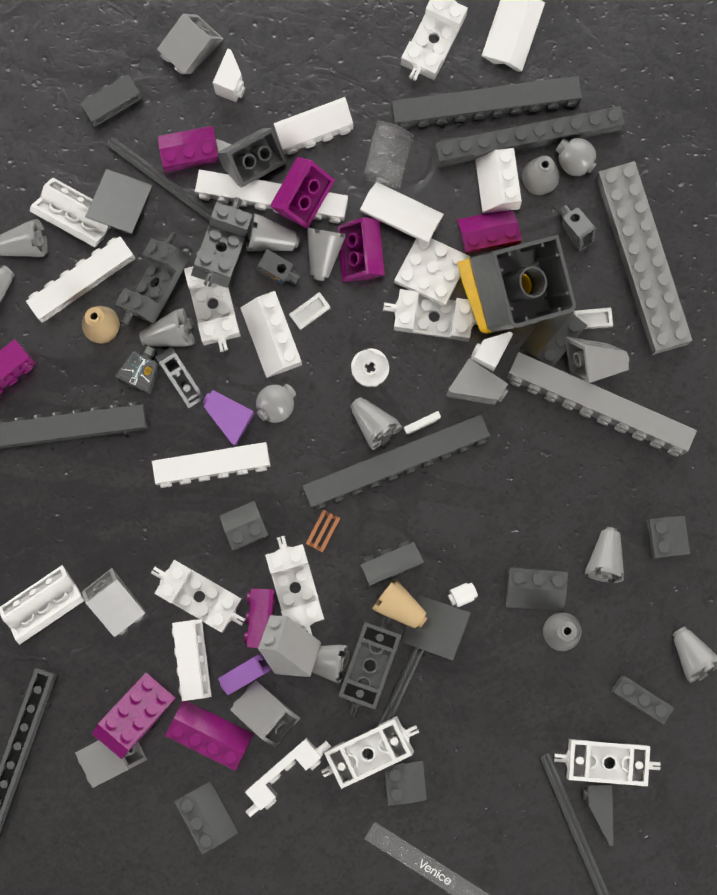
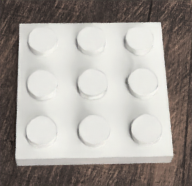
[394,238,470,307]

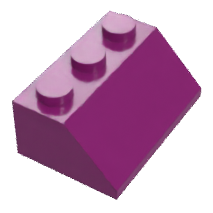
[158,126,220,173]
[270,157,335,229]
[457,210,522,256]
[337,217,385,282]
[244,589,275,648]

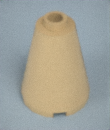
[82,306,120,344]
[372,578,427,628]

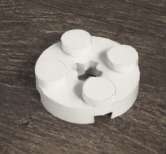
[351,348,389,387]

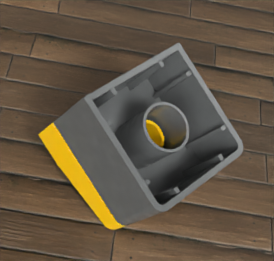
[457,235,576,334]

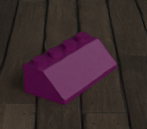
[165,700,254,771]

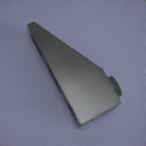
[155,347,204,408]
[583,784,614,846]

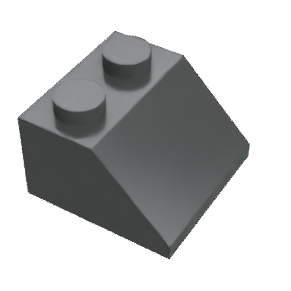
[219,501,269,551]
[646,516,690,559]
[384,760,427,806]

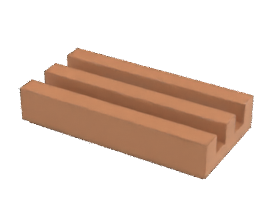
[306,509,340,553]

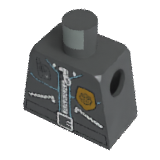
[115,346,159,394]

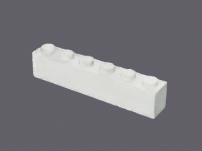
[26,237,135,323]
[152,442,271,488]

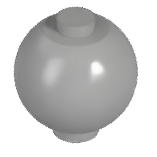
[555,138,597,176]
[256,384,296,423]

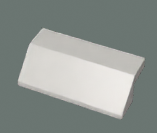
[482,0,545,72]
[30,178,110,247]
[360,182,444,244]
[0,565,84,645]

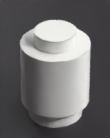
[447,583,478,608]

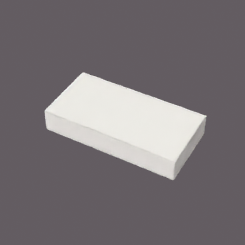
[289,292,331,330]
[573,307,613,329]
[403,411,441,436]

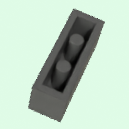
[80,74,142,127]
[611,675,674,724]

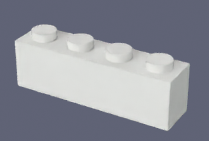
[172,619,212,701]

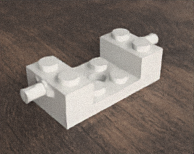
[401,0,468,81]
[184,252,240,352]
[383,289,478,342]
[265,536,324,636]
[151,560,245,633]
[321,716,419,789]
[245,738,331,817]
[554,739,661,786]

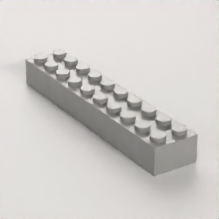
[596,161,693,355]
[506,352,697,457]

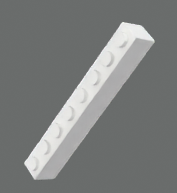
[195,170,348,224]

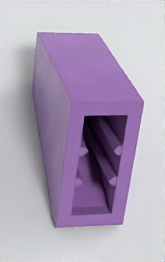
[203,390,254,447]
[218,654,272,696]

